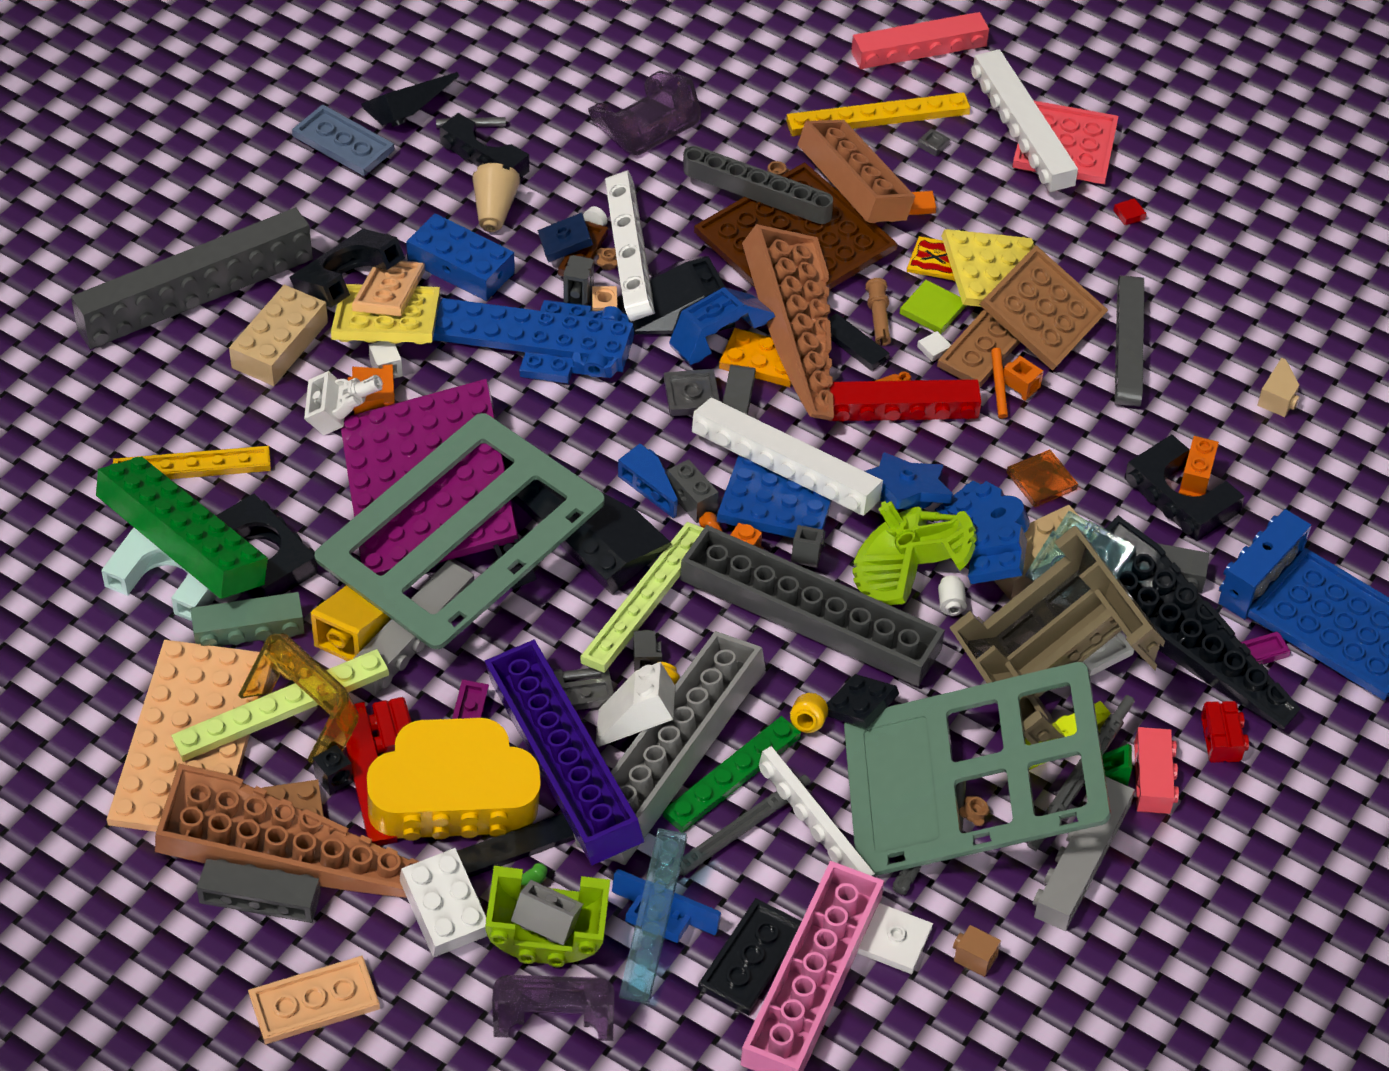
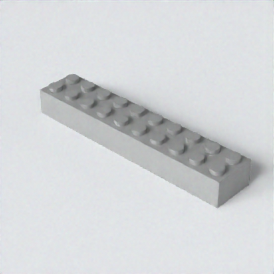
[574,631,766,865]

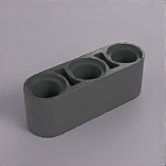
[723,364,756,415]

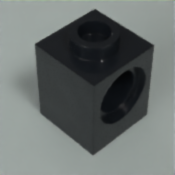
[312,744,354,796]

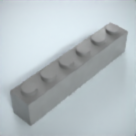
[353,560,474,696]
[1033,777,1135,931]

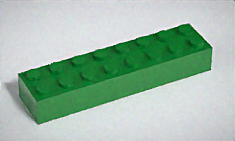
[96,457,268,599]

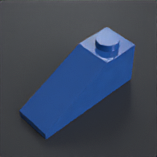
[618,444,678,518]

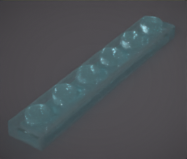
[619,828,687,1004]

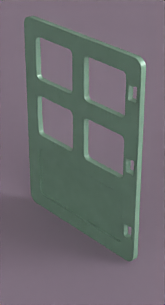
[844,662,1111,876]

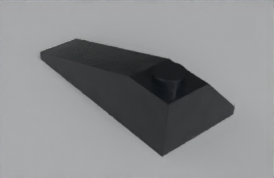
[361,72,459,127]

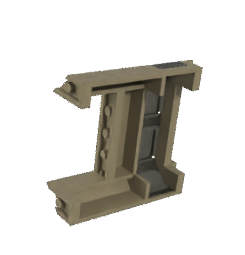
[949,525,1165,744]

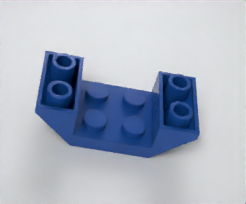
[669,287,775,365]

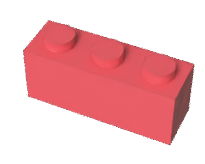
[1134,727,1179,814]

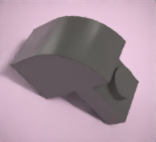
[791,525,826,568]

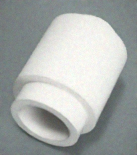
[938,575,967,616]

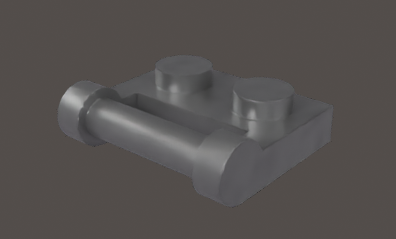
[553,668,614,710]

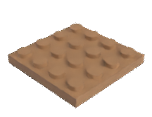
[979,245,1108,371]

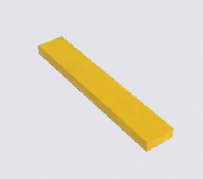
[113,446,271,479]

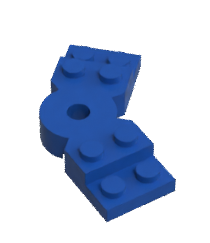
[935,480,1030,584]

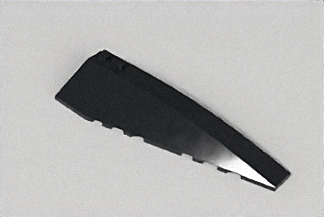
[503,455,672,595]
[1070,515,1301,730]

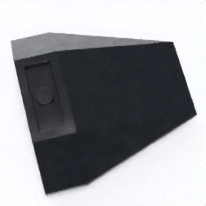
[617,256,735,334]

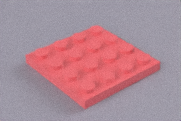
[1012,100,1119,184]

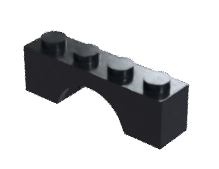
[440,113,530,179]

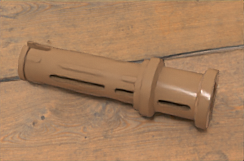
[865,278,891,346]

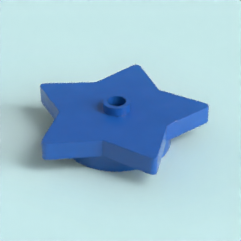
[865,453,953,510]

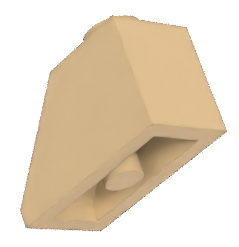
[1257,358,1300,417]

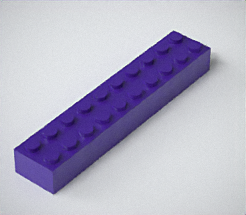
[485,639,644,866]

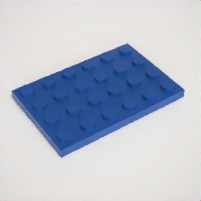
[1247,548,1389,701]

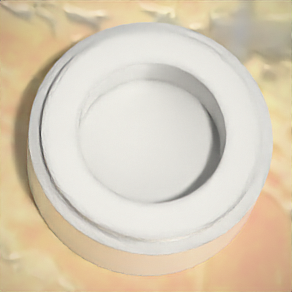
[583,206,607,226]

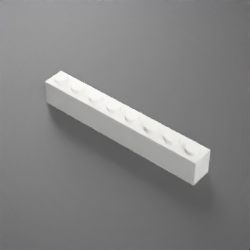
[971,49,1078,192]
[692,397,883,516]

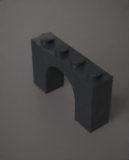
[289,229,405,308]
[1124,434,1245,542]
[216,494,318,598]

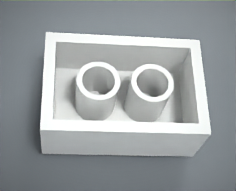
[400,848,487,958]

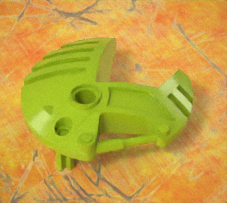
[852,501,977,605]

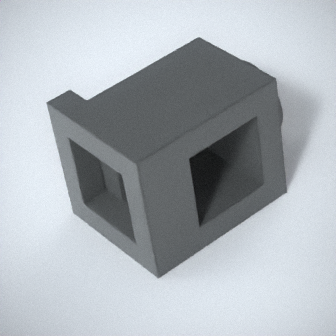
[633,630,662,672]

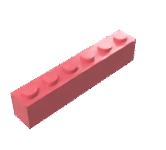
[851,12,989,69]

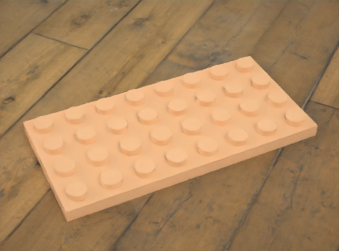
[107,640,272,832]

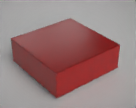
[1113,198,1147,226]

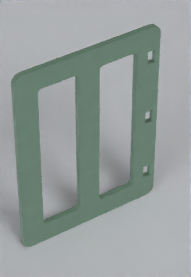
[314,413,605,649]

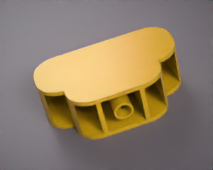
[367,718,540,841]

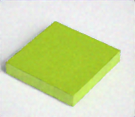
[899,280,966,334]

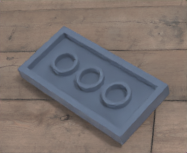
[292,104,395,176]

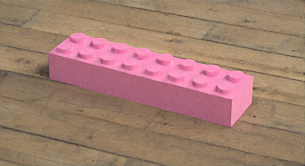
[741,861,884,1071]

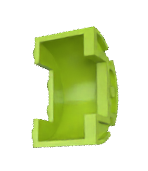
[485,866,610,967]

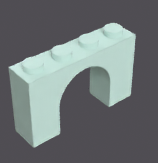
[101,528,217,621]

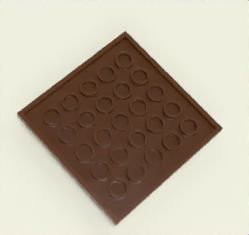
[694,162,897,290]

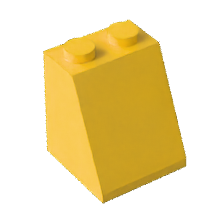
[311,585,391,661]

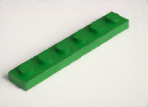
[663,716,801,833]

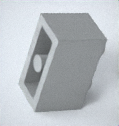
[511,880,583,945]

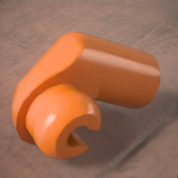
[699,512,723,532]

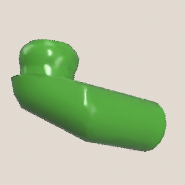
[522,863,548,885]

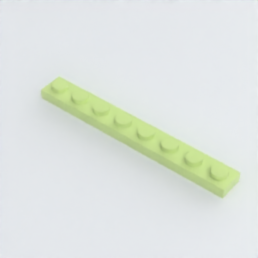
[581,522,704,673]
[171,649,389,762]

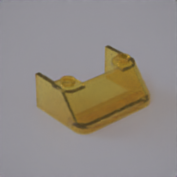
[238,633,359,763]

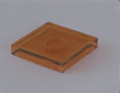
[1006,449,1078,507]

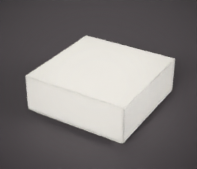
[917,331,951,362]

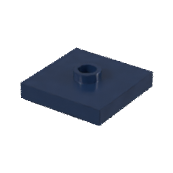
[537,212,593,263]

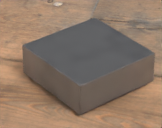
[917,128,950,157]

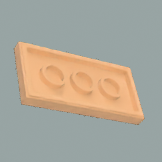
[352,261,425,316]
[248,955,380,1044]

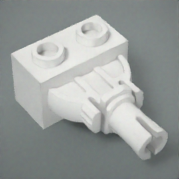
[304,371,383,435]

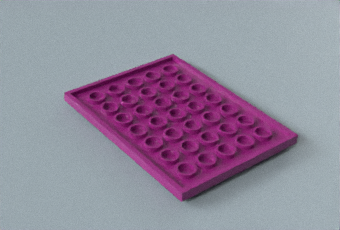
[341,379,519,576]

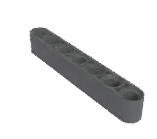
[683,146,833,224]
[1114,275,1144,407]

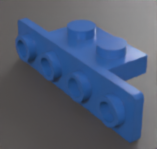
[612,869,721,943]

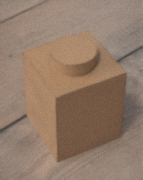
[953,925,1001,977]

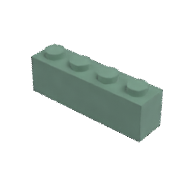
[190,592,305,647]

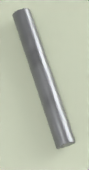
[436,117,506,128]

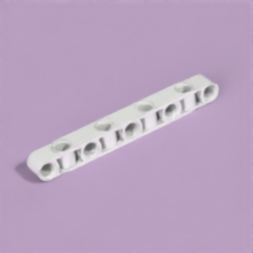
[605,170,655,322]

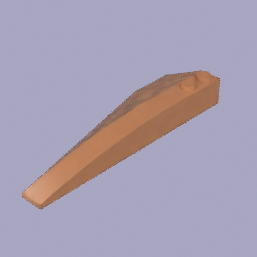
[742,224,834,421]
[155,763,420,898]

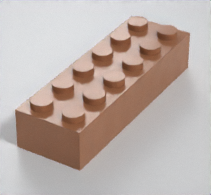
[798,120,915,223]

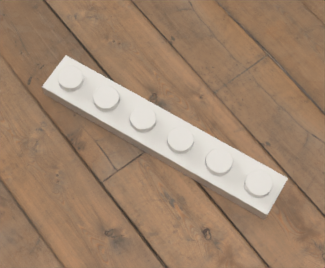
[759,746,875,877]

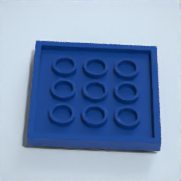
[717,455,832,538]

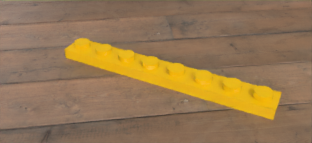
[786,92,970,136]

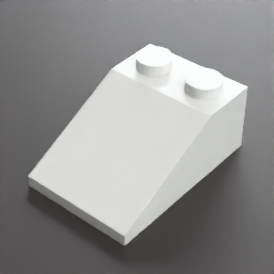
[596,662,675,747]

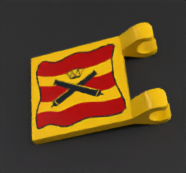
[907,236,956,282]

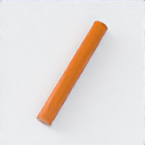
[991,348,1008,419]

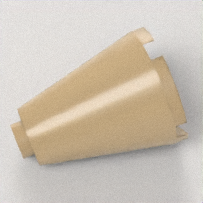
[473,163,520,232]

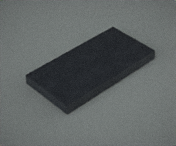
[698,898,802,1016]

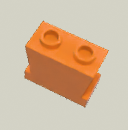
[348,364,395,415]
[1179,436,1219,496]

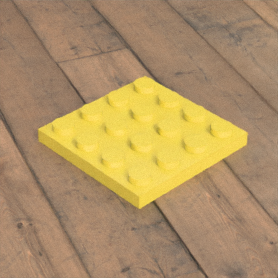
[941,229,1034,307]
[331,284,440,344]

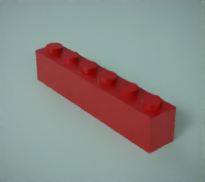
[829,379,981,421]

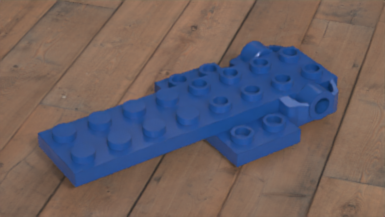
[433,298,634,383]

